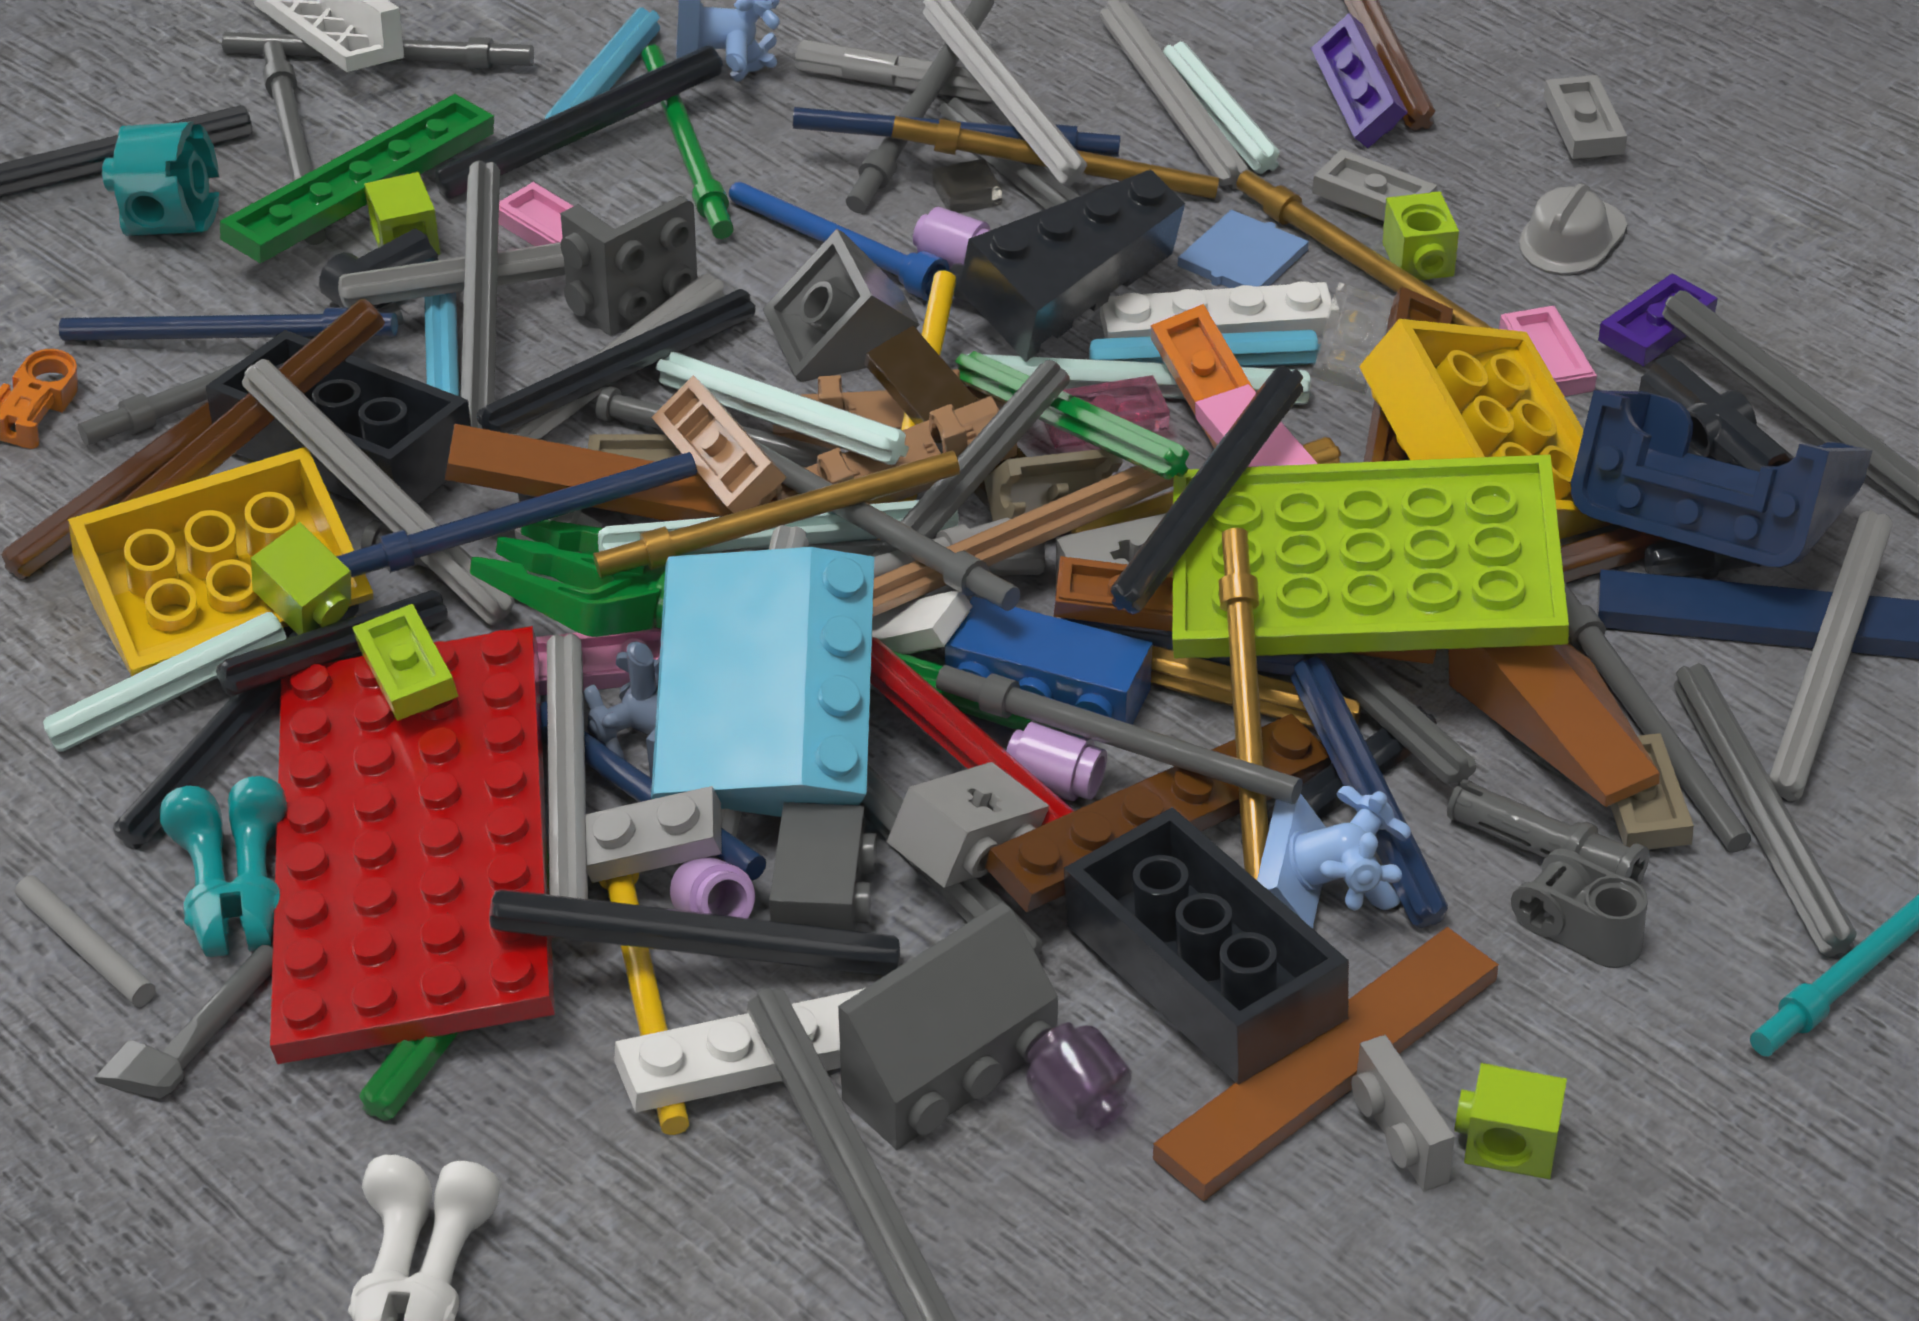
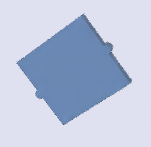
[1178,209,1309,288]

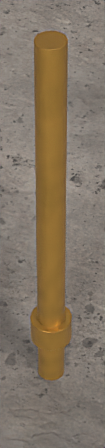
[891,116,1219,199]
[1236,170,1493,328]
[593,450,960,578]
[1218,528,1269,880]

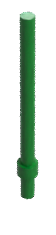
[641,45,734,239]

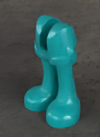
[160,776,287,958]

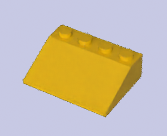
[1359,319,1613,539]
[68,447,374,677]

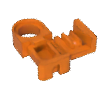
[0,349,78,449]

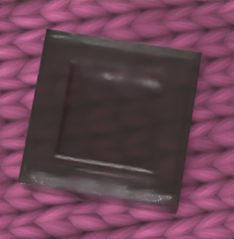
[933,158,1002,213]

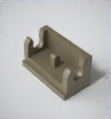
[984,449,1123,521]

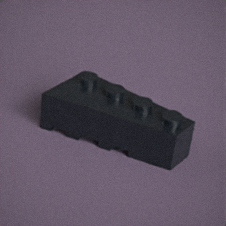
[959,169,1185,362]

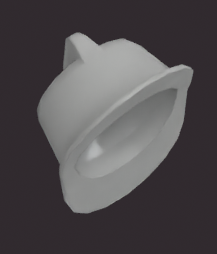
[1519,183,1627,275]

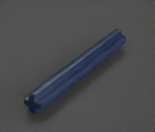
[1291,656,1448,928]

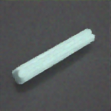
[1163,41,1280,174]
[43,612,286,752]

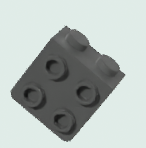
[560,196,698,336]

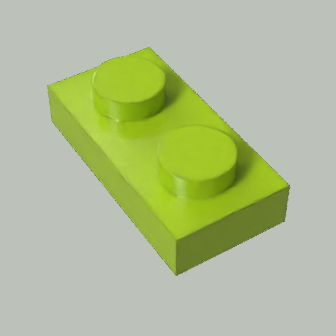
[352,604,459,721]

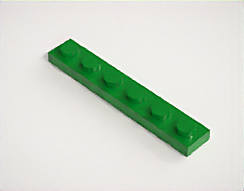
[220,94,494,264]

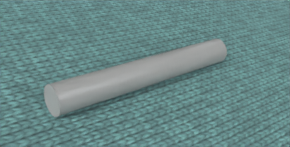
[15,875,156,1007]

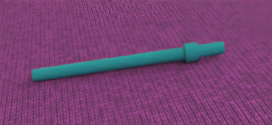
[1750,894,1919,1057]

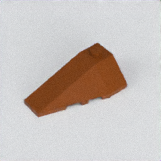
[1448,643,1660,807]

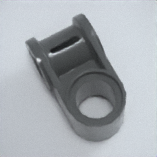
[1511,848,1648,967]

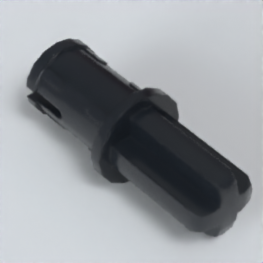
[1644,541,1764,579]

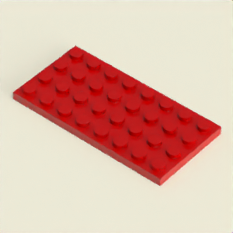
[270,626,555,1065]

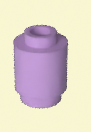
[913,207,990,269]
[1006,721,1107,801]
[670,856,755,918]

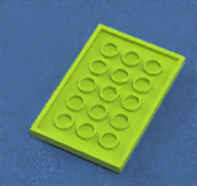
[1172,455,1569,659]

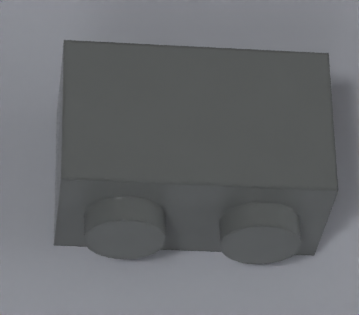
[769,802,877,931]

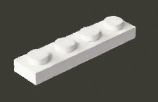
[1100,282,1336,338]
[614,988,865,1113]

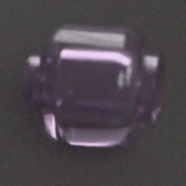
[1026,1022,1132,1131]

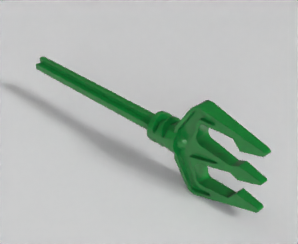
[470,520,1033,731]

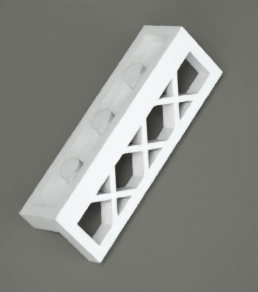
[254,0,404,72]

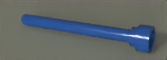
[729,182,950,301]

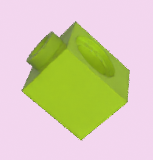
[364,172,440,255]
[1382,191,1459,280]
[1454,1063,1567,1180]

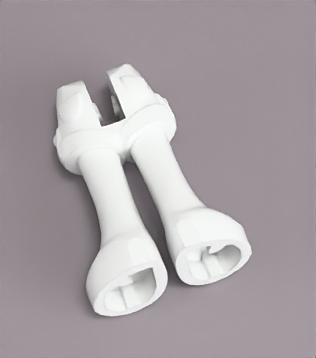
[348,1155,500,1321]

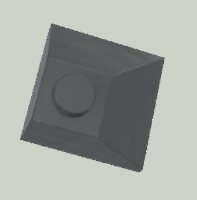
[762,229,920,382]

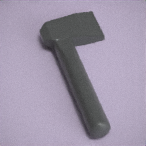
[94,945,273,1099]

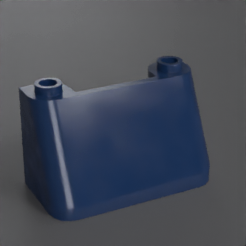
[1571,390,1872,567]

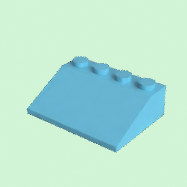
[651,547,875,817]

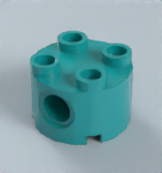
[102,122,219,236]

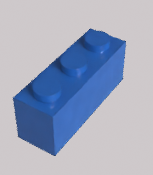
[945,596,1153,725]

